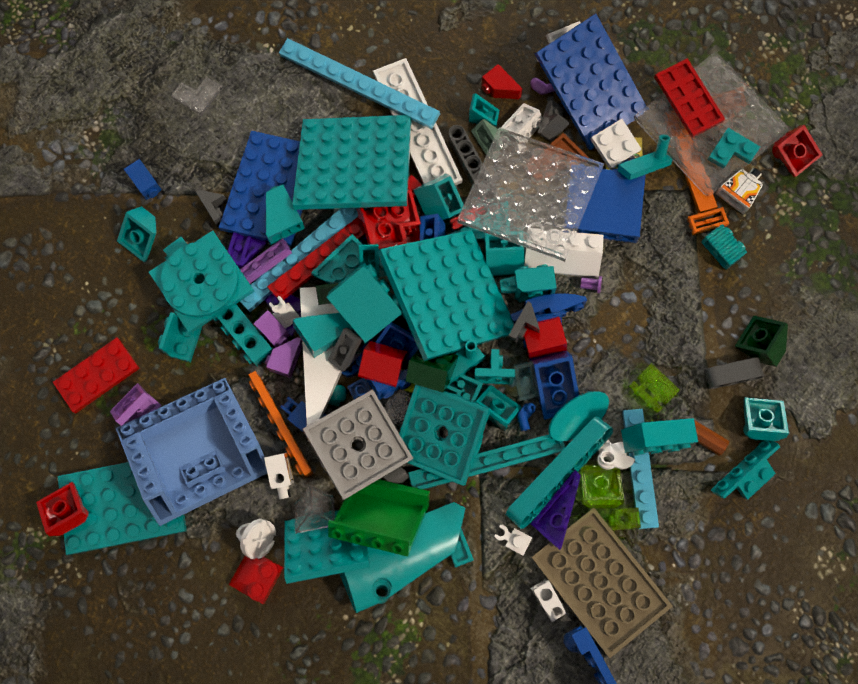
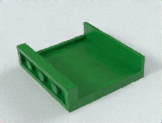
[328,480,430,556]

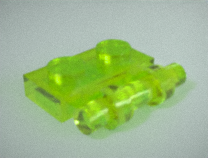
[629,363,680,413]

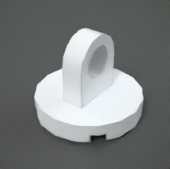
[236,519,276,559]

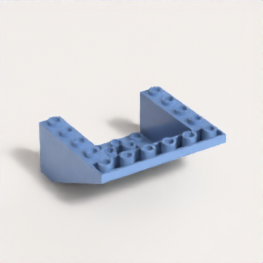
[116,378,267,526]

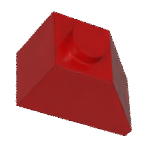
[481,64,522,99]

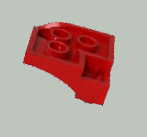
[357,189,421,250]

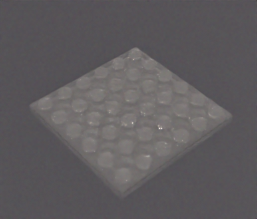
[634,51,791,198]
[457,127,604,262]

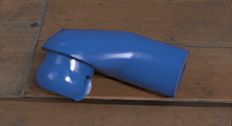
[517,403,536,431]

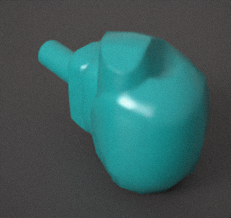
[329,385,346,406]

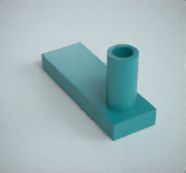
[617,135,673,180]
[449,340,485,385]

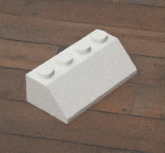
[524,228,604,278]

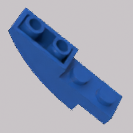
[510,294,587,324]

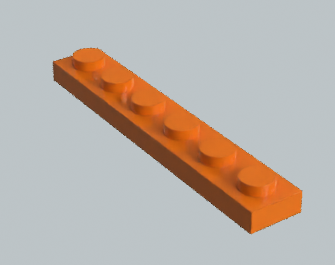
[249,371,314,477]

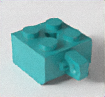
[500,264,556,302]

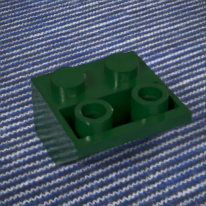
[406,349,459,393]

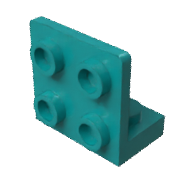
[158,312,202,363]

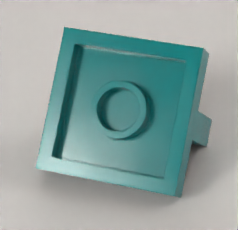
[474,349,515,385]

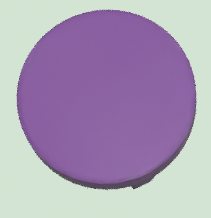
[580,276,602,293]

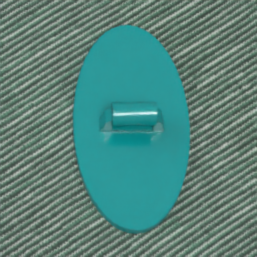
[549,391,609,441]

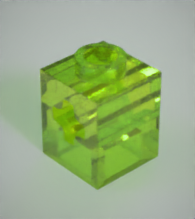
[609,507,641,531]

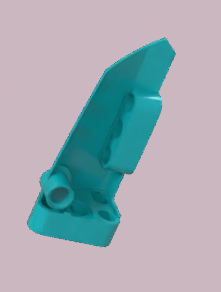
[339,502,466,613]

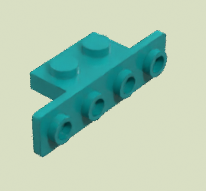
[711,440,780,500]

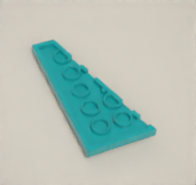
[311,234,406,320]

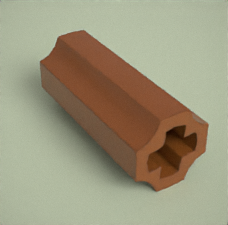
[694,420,729,456]

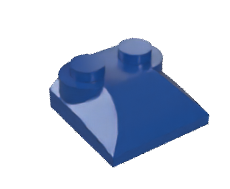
[375,322,418,367]

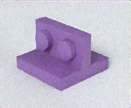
[110,383,161,426]

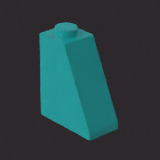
[266,184,305,244]
[293,313,354,358]

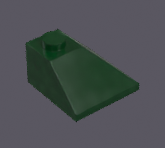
[735,316,788,367]

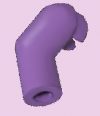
[530,78,555,95]

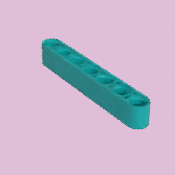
[506,417,613,529]

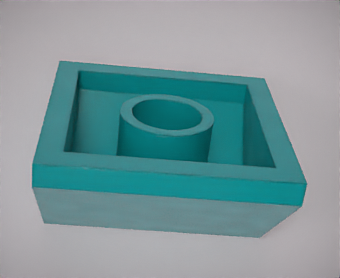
[475,385,522,431]

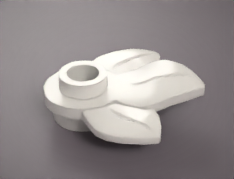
[597,440,635,470]

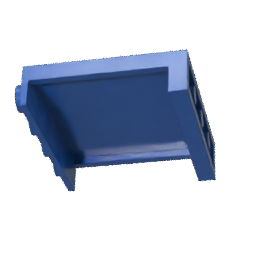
[563,164,646,243]

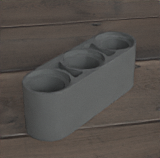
[704,357,764,389]

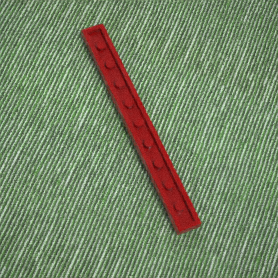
[267,175,422,301]

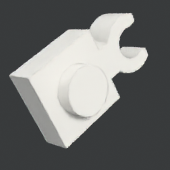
[269,296,300,329]
[494,525,532,556]

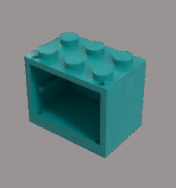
[327,262,403,343]

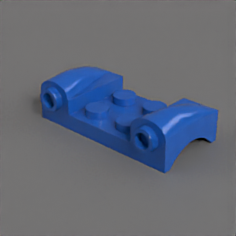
[563,625,617,684]

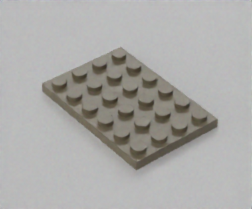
[531,508,673,659]

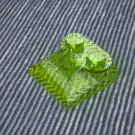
[580,465,624,508]

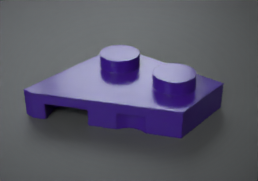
[227,232,268,268]

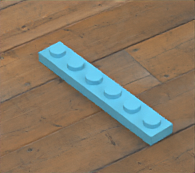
[622,409,659,529]

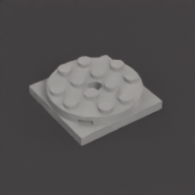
[302,389,414,500]

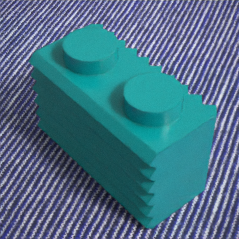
[701,224,747,270]

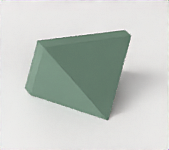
[471,119,504,160]

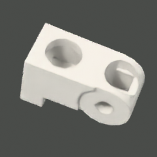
[531,579,566,622]

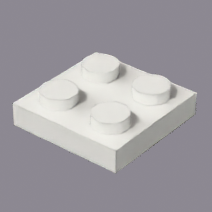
[590,119,642,170]

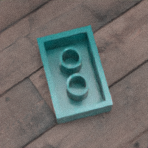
[621,418,698,456]

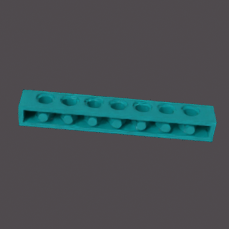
[163,237,273,367]

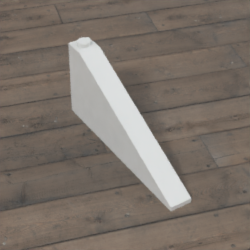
[300,287,358,442]

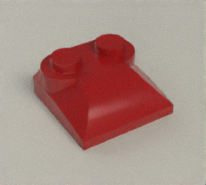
[772,125,823,177]
[36,482,88,536]
[229,556,284,604]

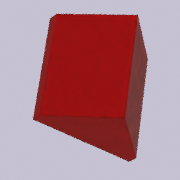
[524,317,567,361]
[358,341,408,387]

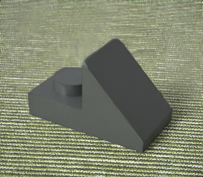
[538,100,569,142]
[196,190,227,227]
[509,301,540,343]
[328,328,363,372]

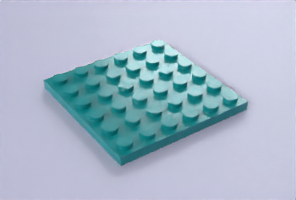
[292,115,411,210]
[377,230,515,361]

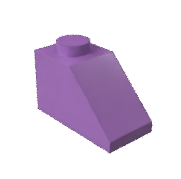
[254,310,290,348]
[265,337,303,378]

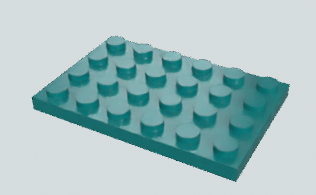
[58,462,187,555]

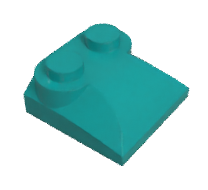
[743,397,789,441]

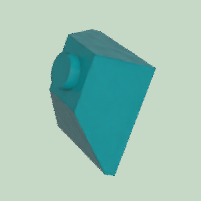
[117,206,157,262]

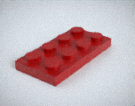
[654,58,725,138]
[53,337,140,414]

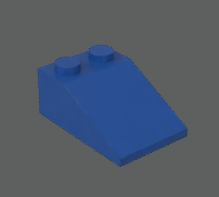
[529,350,579,420]

